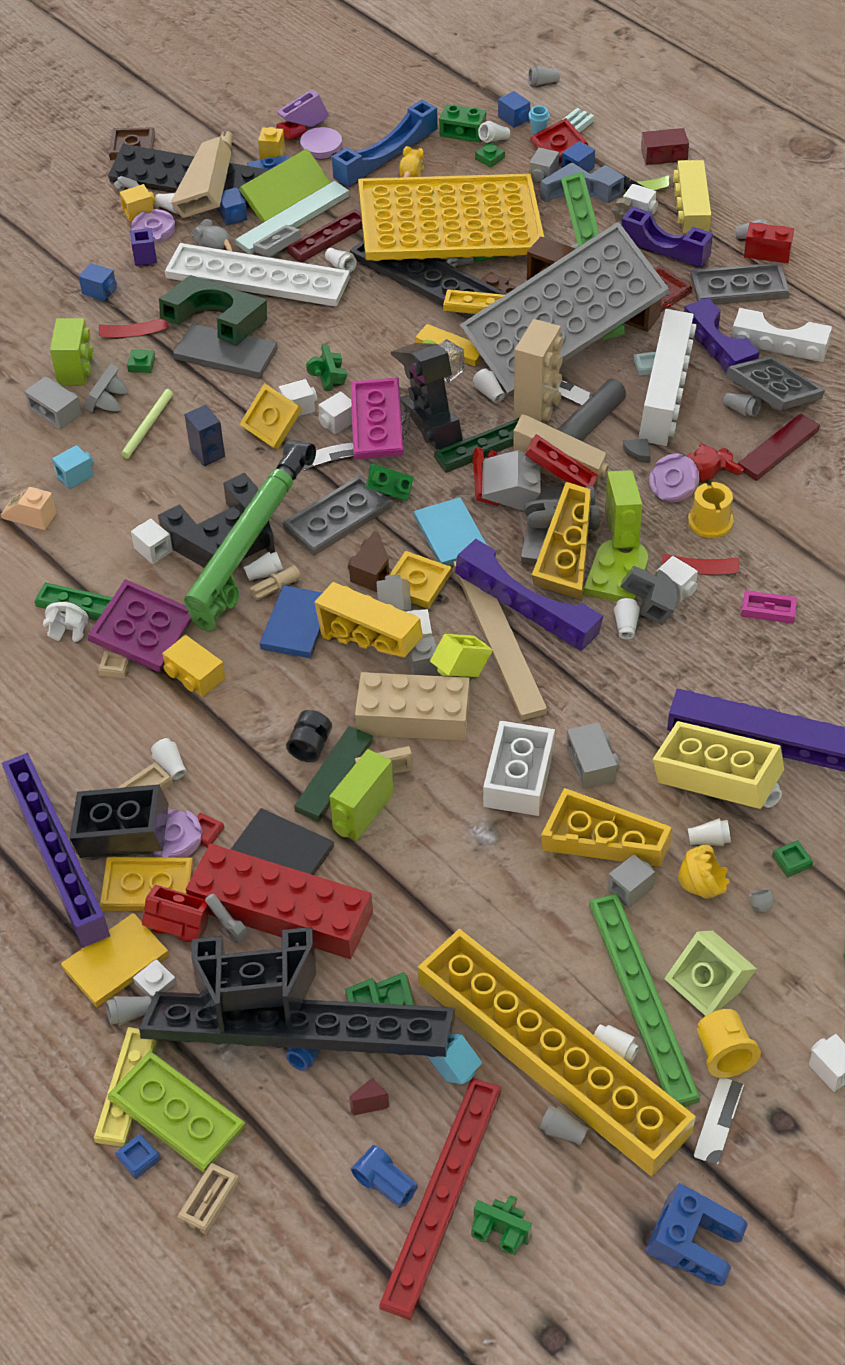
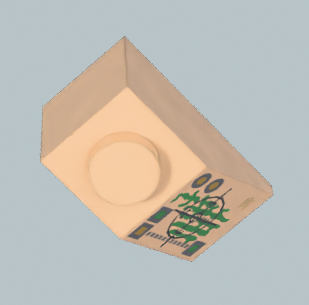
[0,487,57,530]

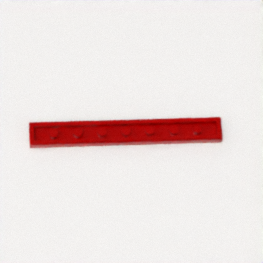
[379,1078,501,1321]

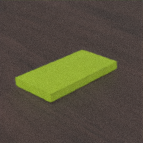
[239,148,331,223]
[108,1050,245,1173]

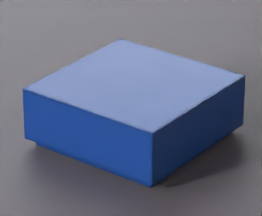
[115,1133,161,1180]

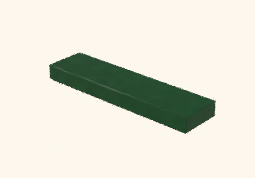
[434,418,519,473]
[294,726,373,822]

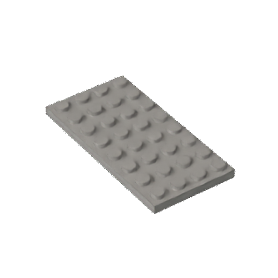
[460,222,670,397]

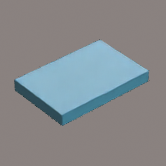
[414,497,487,566]

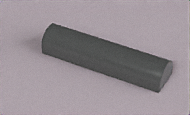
[557,378,626,441]

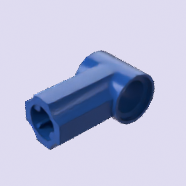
[350,1145,418,1209]

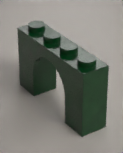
[159,275,267,345]

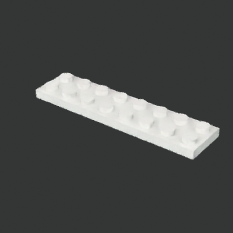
[165,243,350,307]

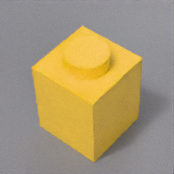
[258,127,285,160]
[119,184,156,221]

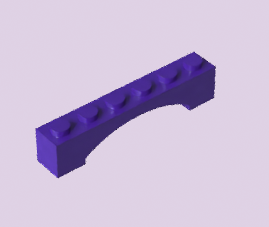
[455,539,603,651]

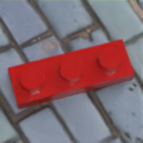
[525,434,597,487]

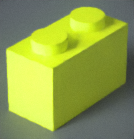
[430,634,493,678]

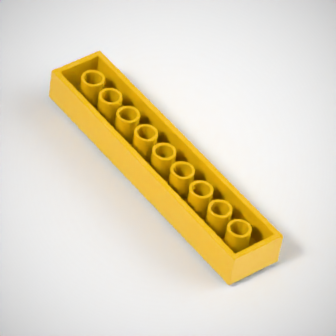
[418,928,696,1177]

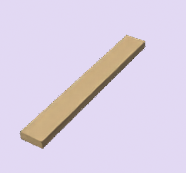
[453,561,547,721]

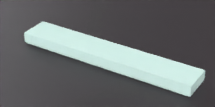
[235,181,349,255]

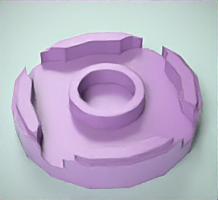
[300,127,342,159]
[132,209,176,243]
[649,453,699,503]
[151,809,203,858]

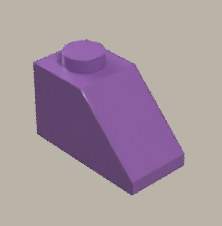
[277,89,329,127]

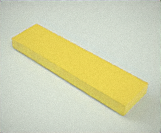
[94,1027,158,1147]

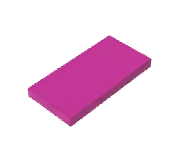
[351,377,404,460]

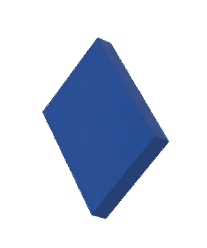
[260,585,323,658]

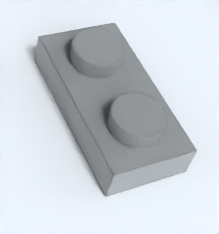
[253,225,302,257]

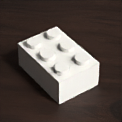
[483,721,555,816]

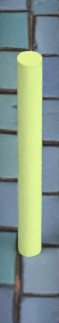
[121,389,173,459]

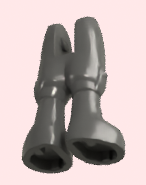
[524,486,600,529]

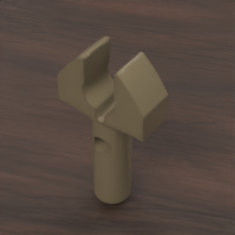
[612,198,632,221]

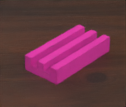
[741,590,797,624]

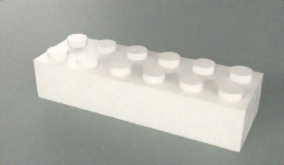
[638,309,696,446]

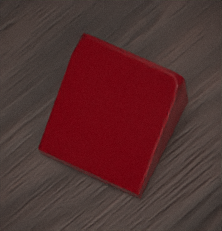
[349,1078,389,1115]

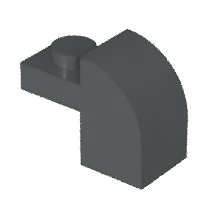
[620,566,678,625]

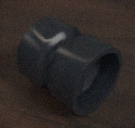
[286,710,332,762]

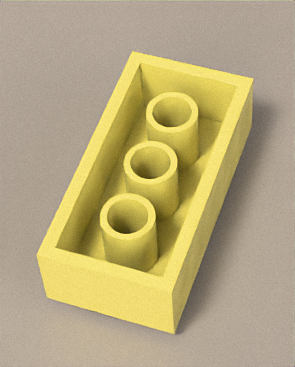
[653,721,784,809]

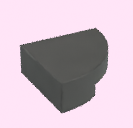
[623,439,650,462]

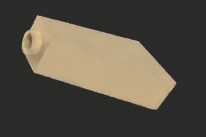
[171,136,231,218]
[514,414,609,487]

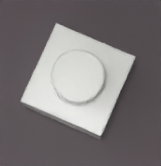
[133,960,177,1000]

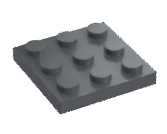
[726,356,825,411]

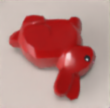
[687,443,744,482]

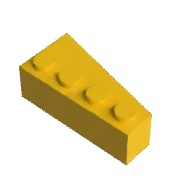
[532,482,591,600]
[314,582,423,658]
[541,788,672,867]

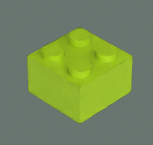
[50,318,94,386]

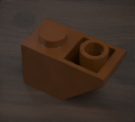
[347,531,389,592]

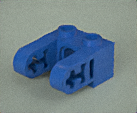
[645,1183,748,1286]

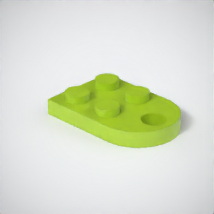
[584,539,648,602]

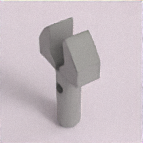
[205,894,248,944]

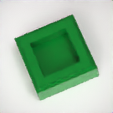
[772,840,813,878]

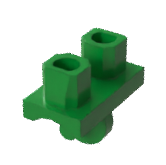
[306,344,347,391]
[364,464,414,501]
[471,1195,532,1255]

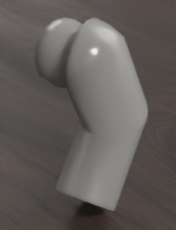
[114,176,139,191]
[444,257,474,267]

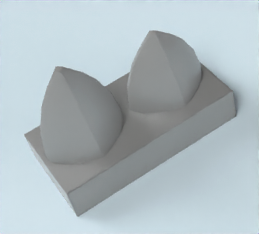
[84,364,128,413]

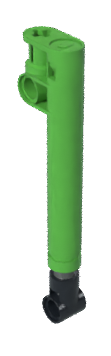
[184,439,316,632]

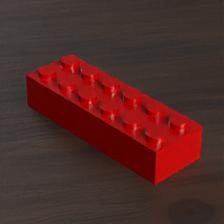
[185,843,373,960]

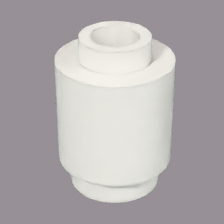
[594,1024,639,1063]

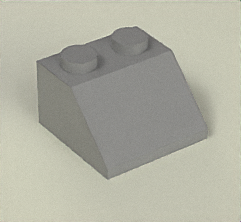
[482,450,541,511]

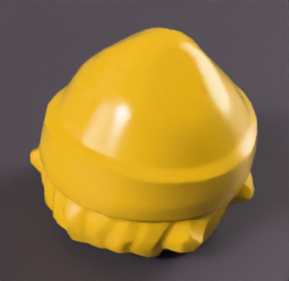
[678,845,729,899]

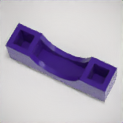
[621,206,713,268]
[684,297,760,372]

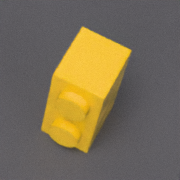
[162,635,225,697]

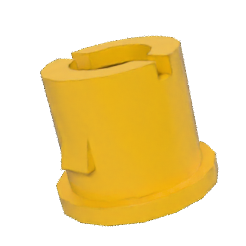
[688,482,734,538]
[696,1009,761,1078]

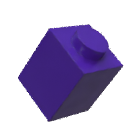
[130,228,157,266]

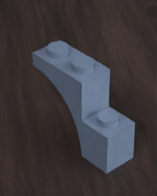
[540,163,624,203]

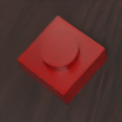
[276,121,306,140]

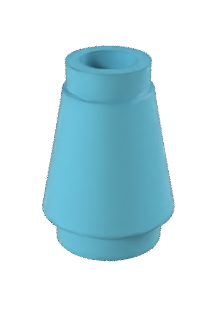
[529,105,550,135]

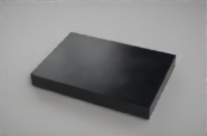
[231,808,334,875]

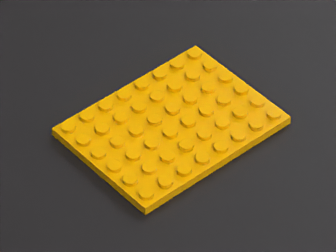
[358,174,544,261]

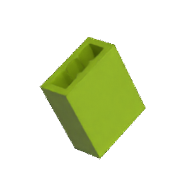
[605,470,642,548]
[330,749,394,841]

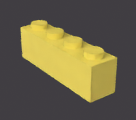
[673,160,711,233]

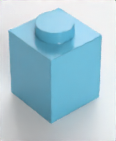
[52,445,94,489]
[427,1033,482,1084]

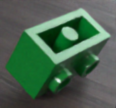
[439,104,486,143]

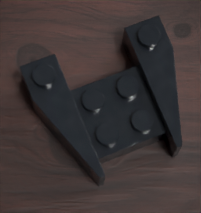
[391,343,463,450]
[158,472,275,568]
[191,927,316,1033]

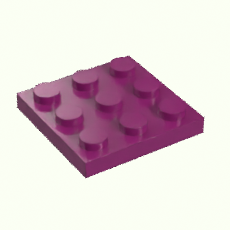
[88,579,192,673]

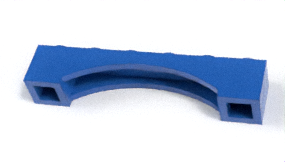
[332,99,438,187]

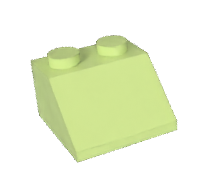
[664,930,757,1016]

